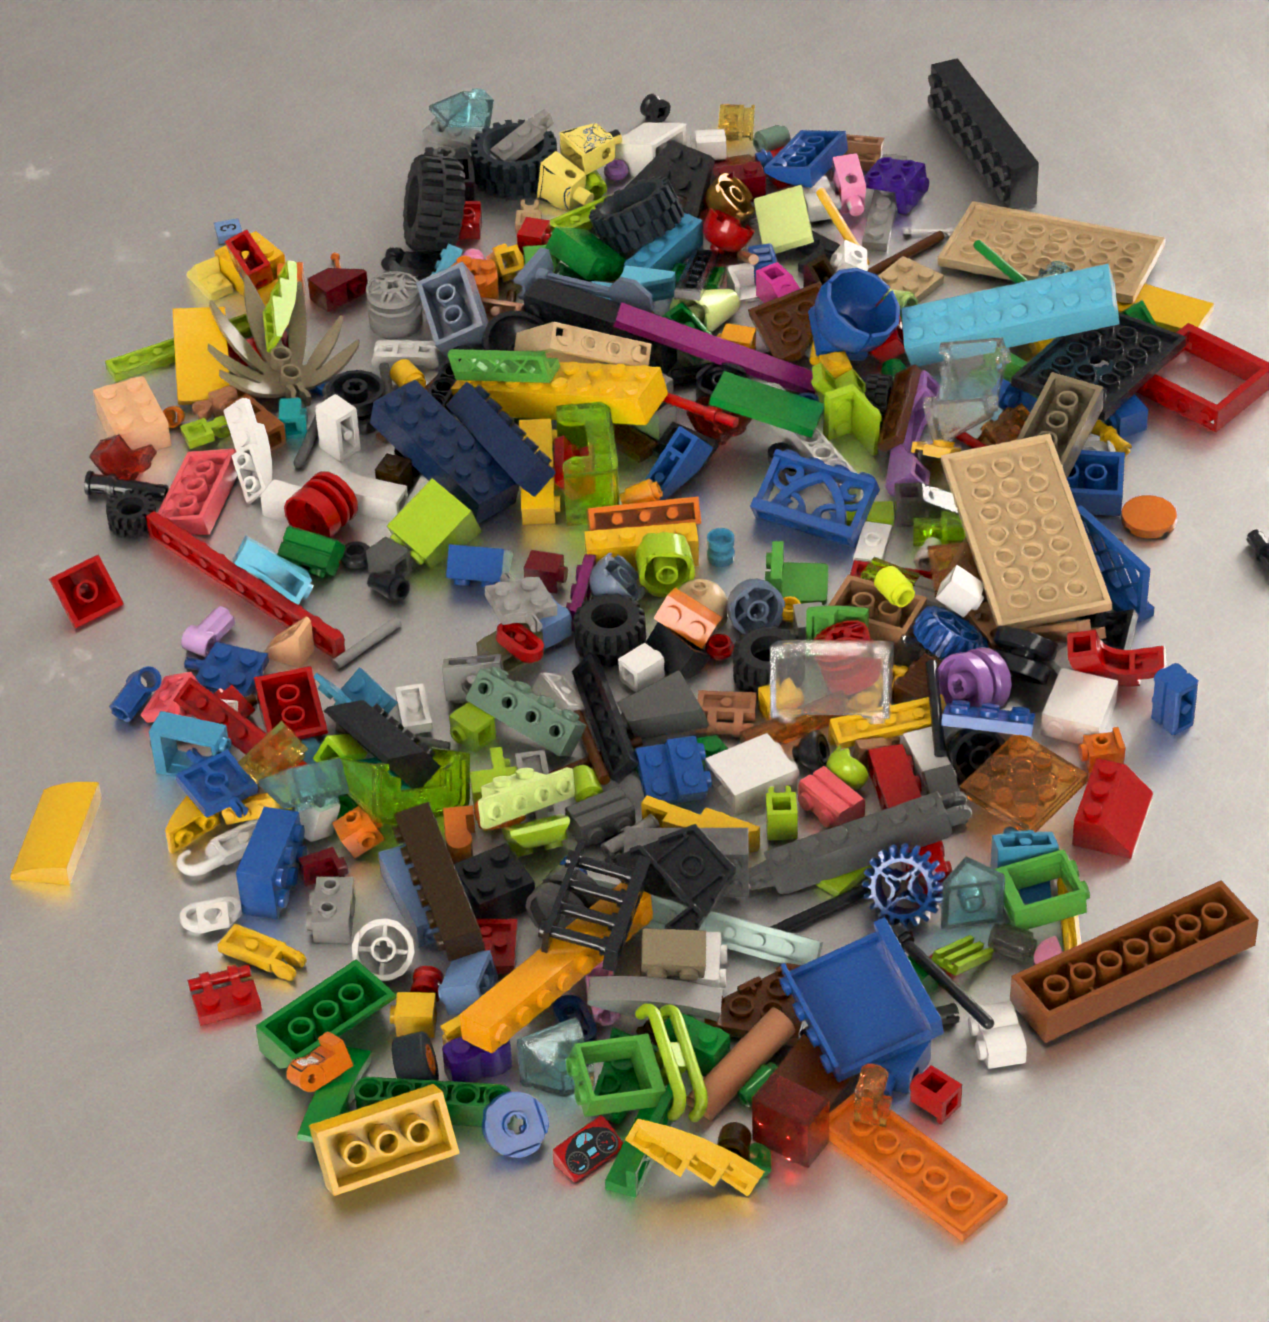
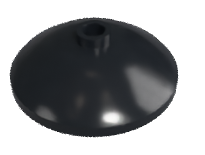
[482,311,546,351]

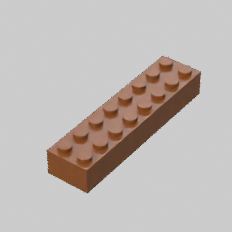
[1010,880,1259,1043]

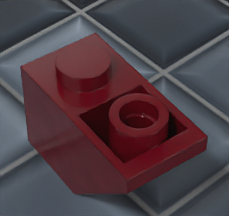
[307,268,368,312]

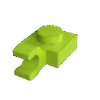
[180,415,231,449]

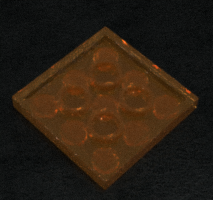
[959,734,1089,832]

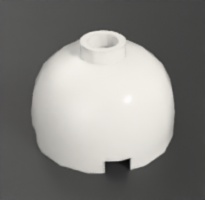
[352,918,415,982]

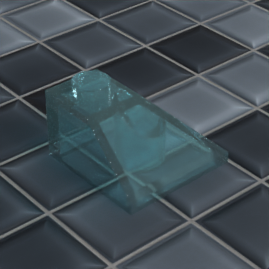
[429,88,494,127]
[517,1017,595,1097]

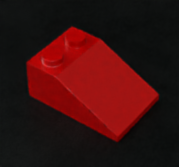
[254,666,328,743]

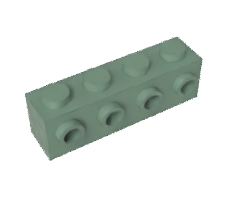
[465,666,587,756]

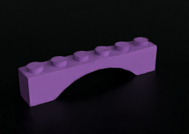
[885,370,942,505]

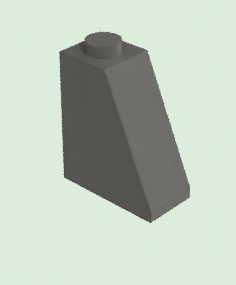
[617,670,709,738]

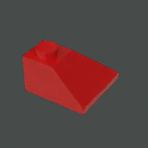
[49,554,124,629]

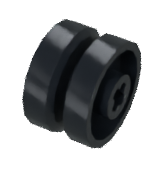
[326,370,385,435]
[993,626,1059,685]

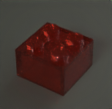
[752,1072,830,1168]

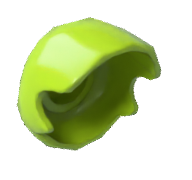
[826,745,869,790]

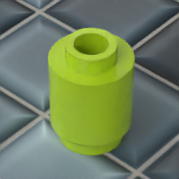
[573,765,604,803]

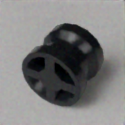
[640,93,671,123]

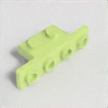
[478,767,575,829]

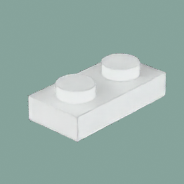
[395,683,433,734]

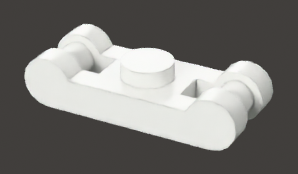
[371,340,441,369]

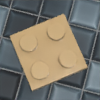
[878,256,944,303]

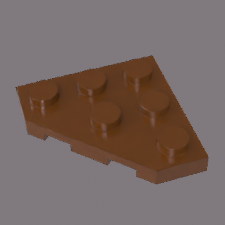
[748,281,822,363]
[704,963,805,1046]

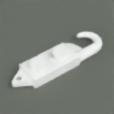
[177,819,258,876]

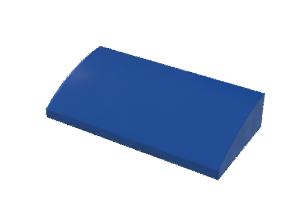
[764,130,848,188]

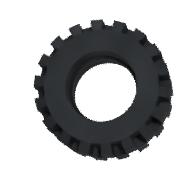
[574,594,646,668]
[733,626,806,700]

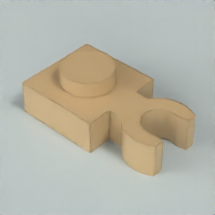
[515,200,542,233]

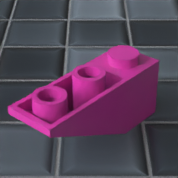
[756,262,800,303]

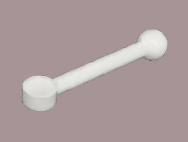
[902,227,955,237]

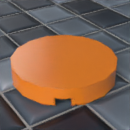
[1121,495,1177,539]

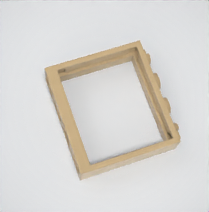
[514,322,652,366]

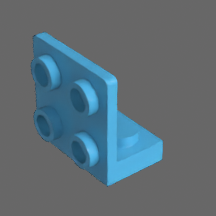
[313,667,398,714]

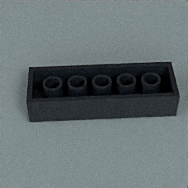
[523,278,677,375]

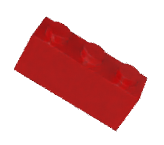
[1072,758,1154,859]

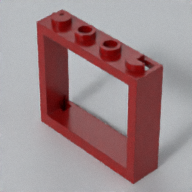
[1137,323,1269,432]

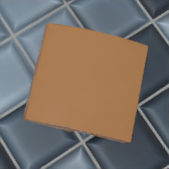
[831,134,885,171]
[1025,619,1106,643]

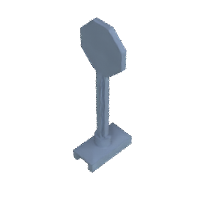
[514,247,654,313]

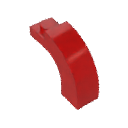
[1067,629,1166,687]

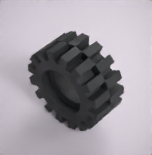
[864,374,893,423]
[106,490,156,539]

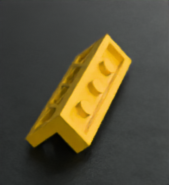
[827,694,946,749]

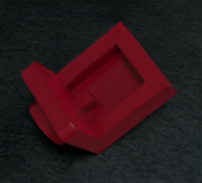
[299,847,349,887]

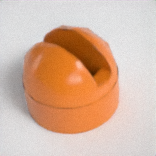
[163,406,185,428]

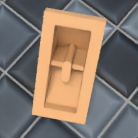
[263,616,314,668]

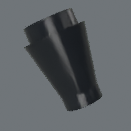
[367,572,410,602]

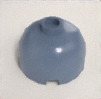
[589,553,645,602]
[727,578,785,634]

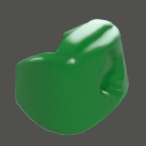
[747,1143,772,1178]

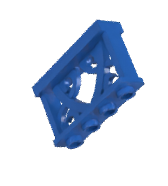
[750,449,880,549]

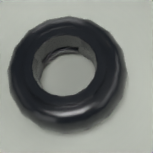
[340,541,370,569]

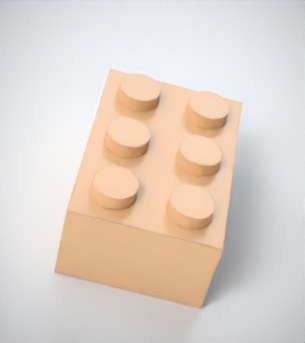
[93,376,172,460]

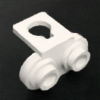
[180,896,242,934]

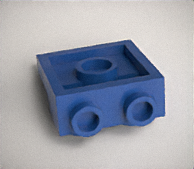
[634,736,712,804]

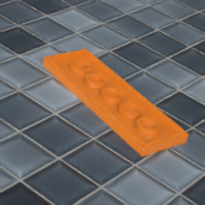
[816,1087,1008,1242]

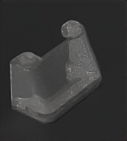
[923,337,1011,442]
[770,640,894,724]

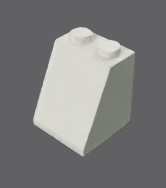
[615,123,687,177]

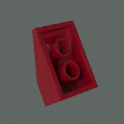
[709,154,766,202]

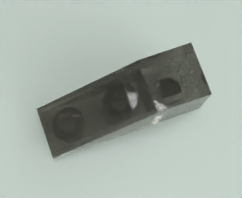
[894,483,962,527]

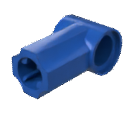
[109,666,162,722]

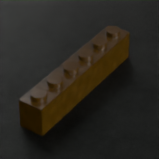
[392,802,485,962]

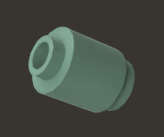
[753,125,791,152]

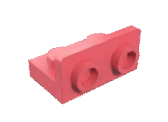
[141,672,199,723]

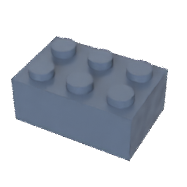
[416,262,489,358]

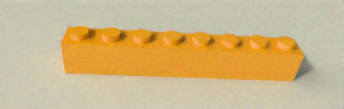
[460,882,653,1053]

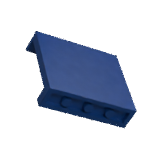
[779,917,944,1082]

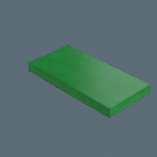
[709,371,824,438]

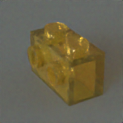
[237,721,309,790]

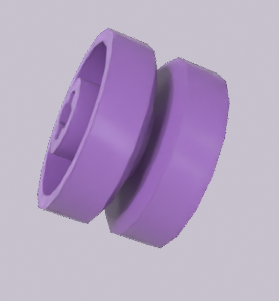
[938,648,1012,707]

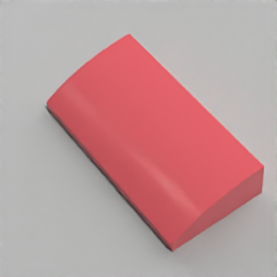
[157,448,238,535]

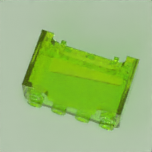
[556,402,620,526]

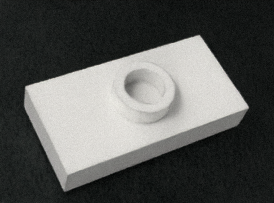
[853,521,892,564]

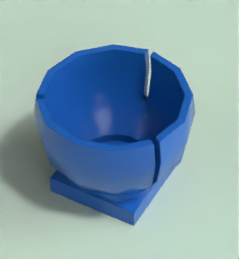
[808,268,900,361]

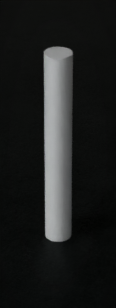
[332,617,402,670]

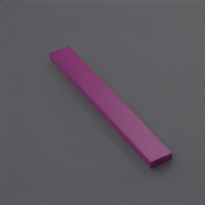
[613,302,816,394]

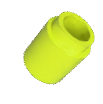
[874,566,915,607]

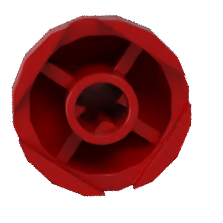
[703,208,755,255]

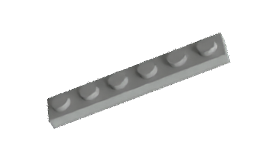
[862,154,907,252]

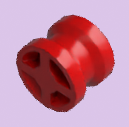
[410,965,444,1003]

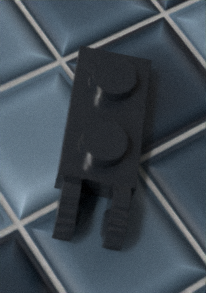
[381,247,442,277]

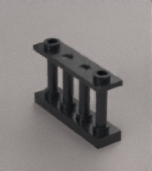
[538,839,652,972]

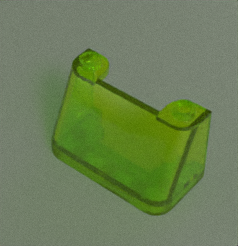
[331,746,470,825]

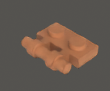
[695,690,757,738]

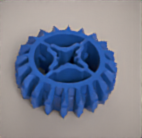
[913,606,989,660]
[862,843,947,926]

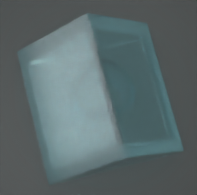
[941,856,1005,930]

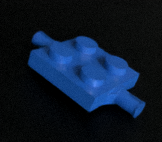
[184,642,269,698]
[175,748,259,818]

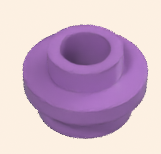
[604,159,628,181]

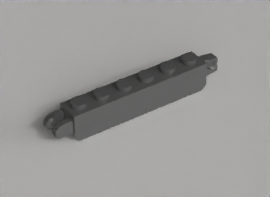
[749,791,972,895]

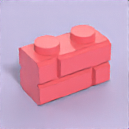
[798,766,865,828]

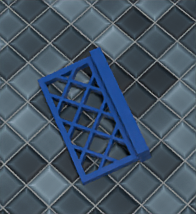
[1077,505,1155,623]

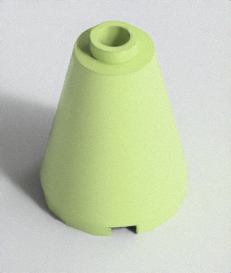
[670,289,740,333]

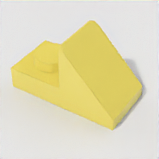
[187,256,234,301]

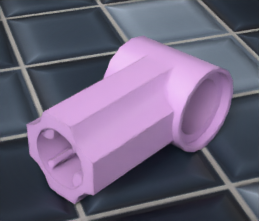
[181,606,235,657]

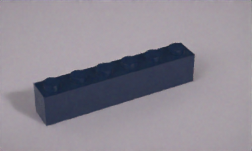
[446,381,556,497]

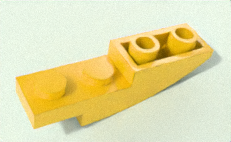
[165,761,259,854]
[641,795,760,853]

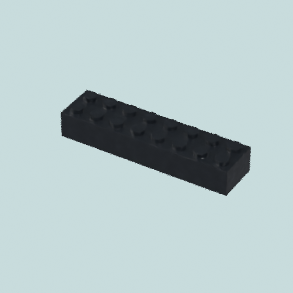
[928,58,1039,209]

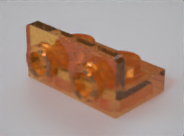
[977,403,1030,445]

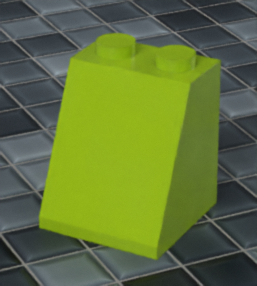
[387,478,482,569]

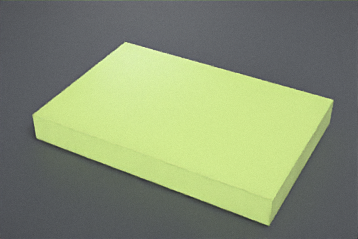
[754,185,814,254]

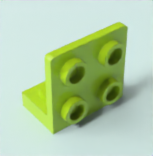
[823,384,882,456]

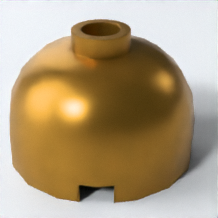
[706,173,755,223]

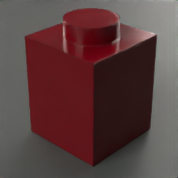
[523,550,568,594]

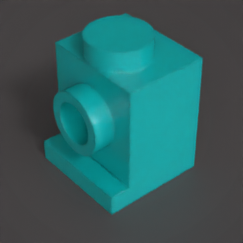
[279,398,308,439]

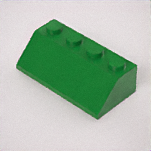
[255,959,396,1069]

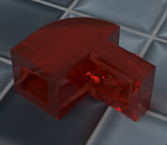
[686,396,752,445]
[89,434,157,480]

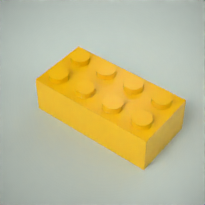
[309,1084,460,1196]

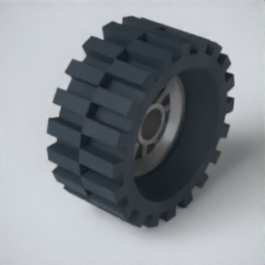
[471,119,557,200]
[589,176,685,254]

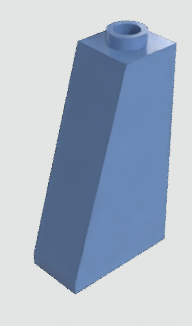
[378,845,437,948]

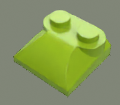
[502,814,570,857]

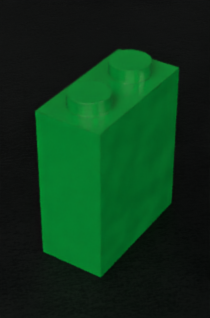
[545,226,626,282]

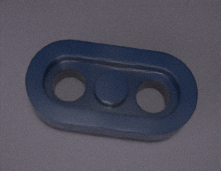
[553,995,597,1048]

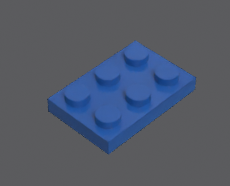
[941,700,1035,736]

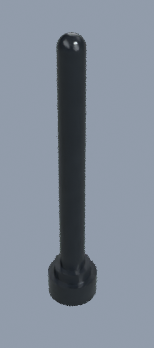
[892,923,994,1029]

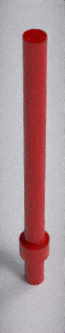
[663,392,739,428]

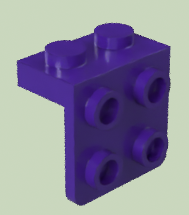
[864,157,929,215]

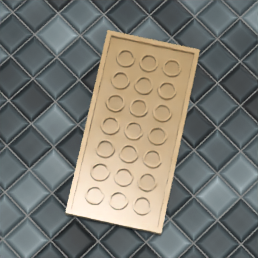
[938,201,1165,304]
[941,433,1112,629]

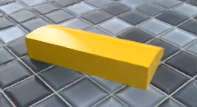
[10,782,102,885]

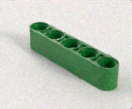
[354,1077,514,1127]

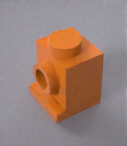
[1078,727,1126,773]

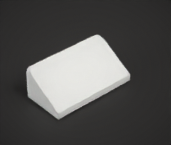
[533,672,587,714]

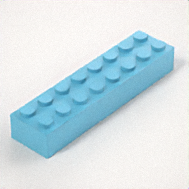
[901,264,1119,367]

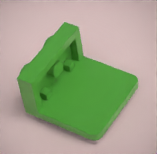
[765,541,828,605]

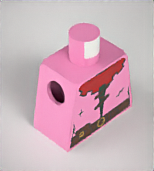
[831,153,866,216]

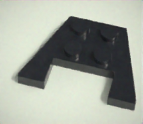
[625,140,715,218]
[604,824,736,930]

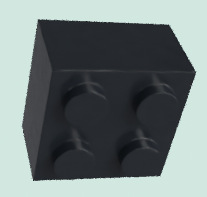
[454,843,535,919]

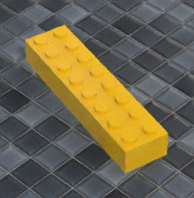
[451,362,668,425]

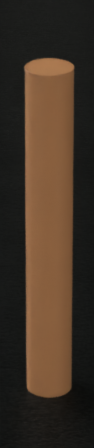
[736,250,759,265]

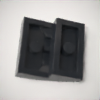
[1075,609,1138,650]

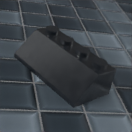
[324,700,441,793]

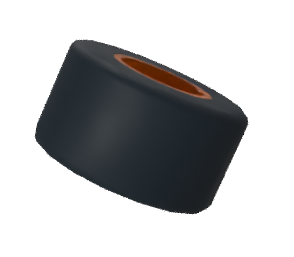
[391,1031,439,1081]

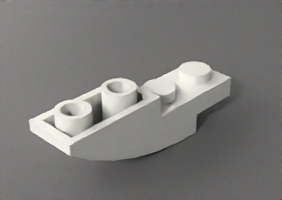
[223,397,272,504]

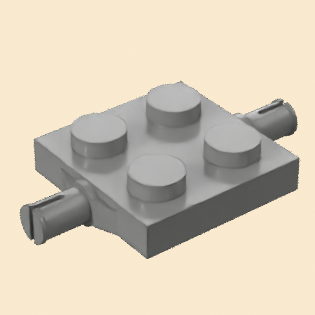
[485,572,557,632]

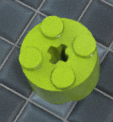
[635,532,695,598]

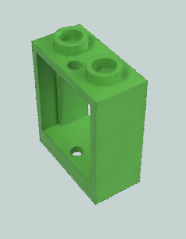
[994,849,1090,933]
[566,1034,666,1117]

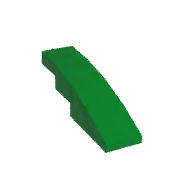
[297,1046,372,1143]

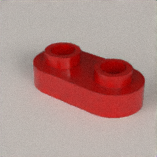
[496,623,544,664]

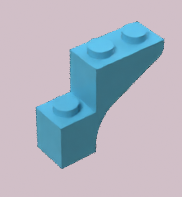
[592,266,676,302]
[232,535,313,605]

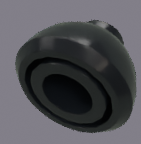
[792,730,830,770]

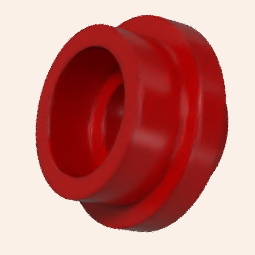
[705,634,734,660]

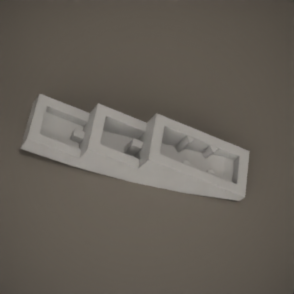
[587,976,722,1021]

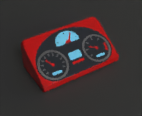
[553,1115,623,1183]

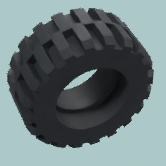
[403,154,465,253]

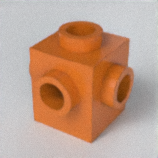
[332,804,385,859]

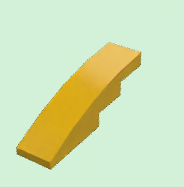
[625,1119,765,1197]

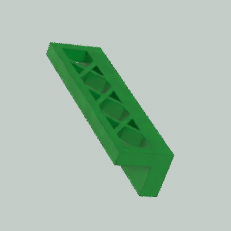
[605,1075,682,1198]

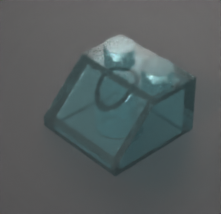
[259,758,350,812]

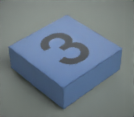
[214,218,242,244]

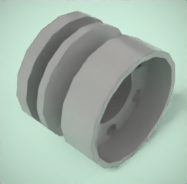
[366,271,423,339]

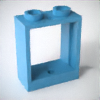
[149,711,231,777]

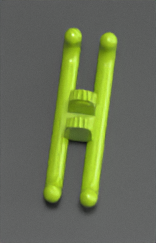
[635,1003,708,1122]

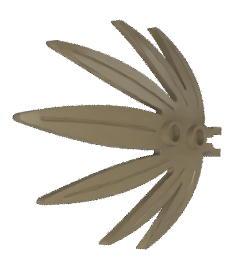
[208,275,360,407]

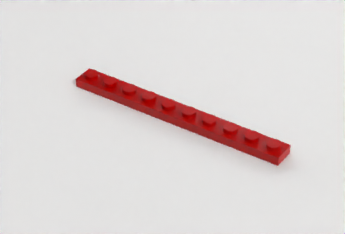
[146,511,345,659]

